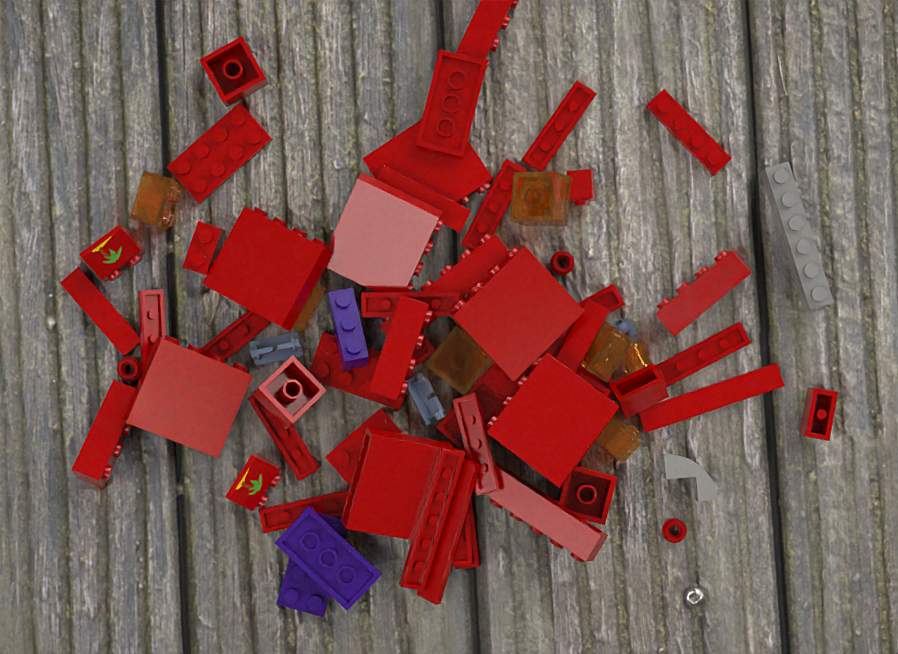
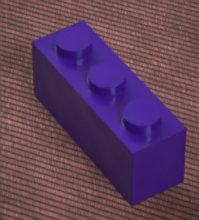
[327,287,369,370]

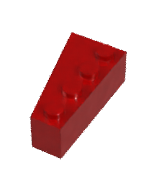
[655,247,752,337]
[368,295,433,400]
[71,379,136,489]

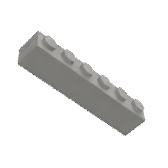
[760,161,834,311]

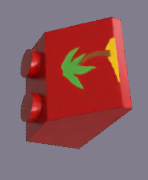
[79,225,145,282]
[225,453,282,511]

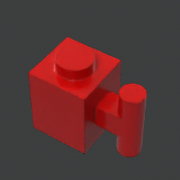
[551,169,596,206]

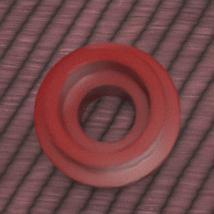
[550,251,574,275]
[117,357,142,382]
[662,518,687,543]

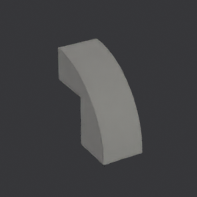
[661,454,718,501]

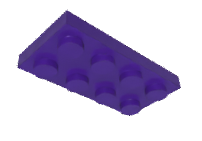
[275,506,382,611]
[276,508,349,617]

